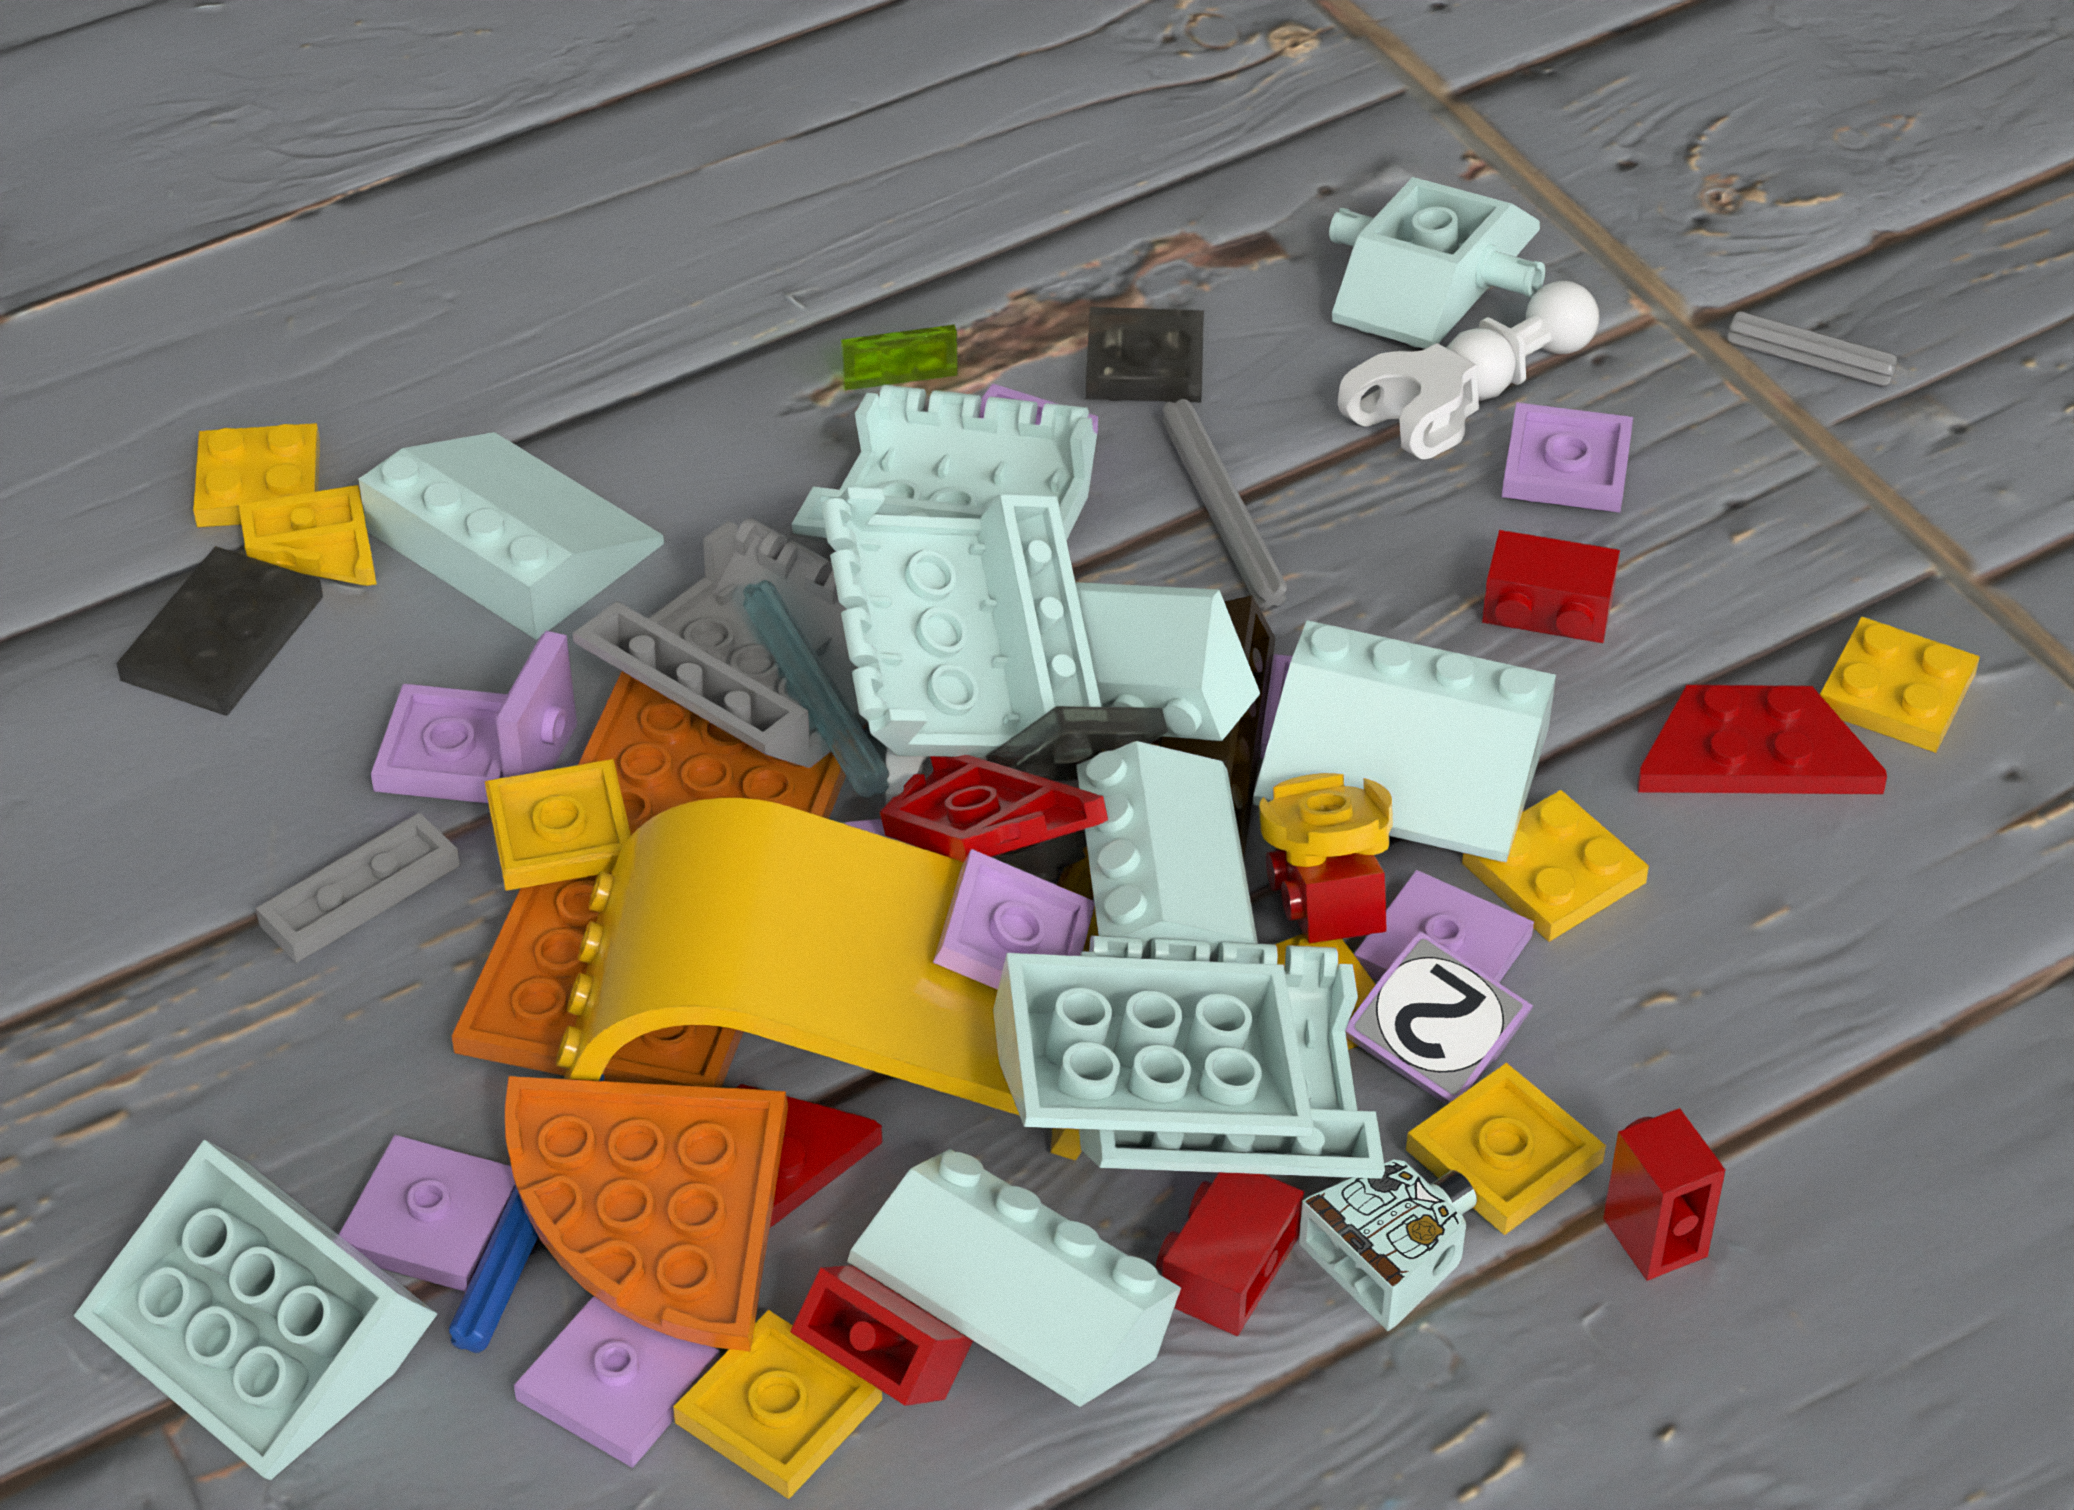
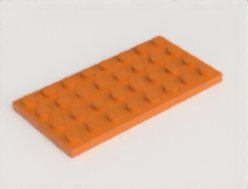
[451,671,867,1088]

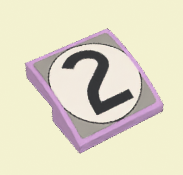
[1345,931,1533,1105]

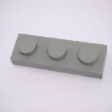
[255,812,460,963]

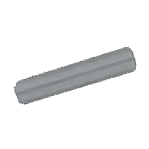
[1728,311,1897,387]

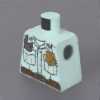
[1299,1159,1477,1331]

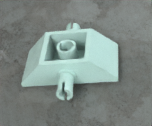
[1329,177,1545,349]

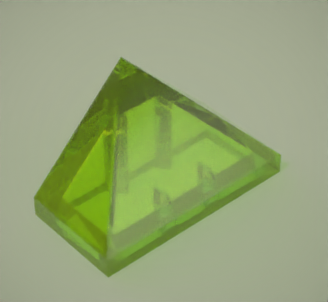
[841,324,958,391]

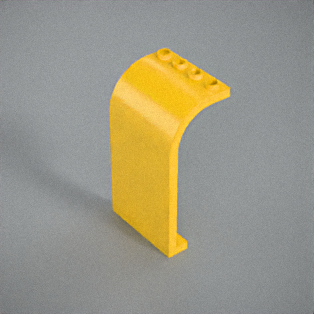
[556,798,1099,1161]

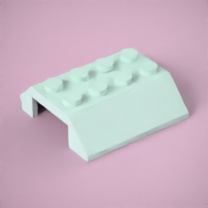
[791,384,1097,544]
[821,487,1105,757]
[1079,936,1385,1179]

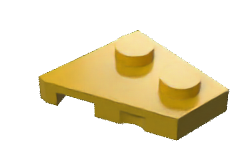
[238,485,377,586]

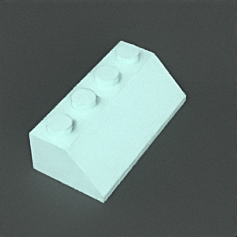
[1075,582,1260,741]
[1076,741,1258,962]
[847,1149,1181,1407]

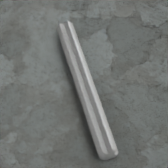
[1162,398,1287,610]

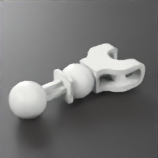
[1338,281,1599,459]

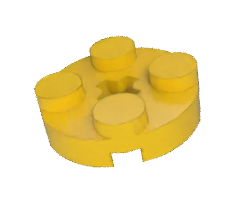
[1259,773,1393,867]

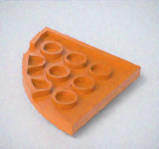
[505,1076,788,1352]

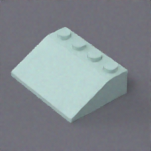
[358,432,664,640]
[1253,620,1556,862]
[993,953,1314,1137]
[74,1140,437,1480]

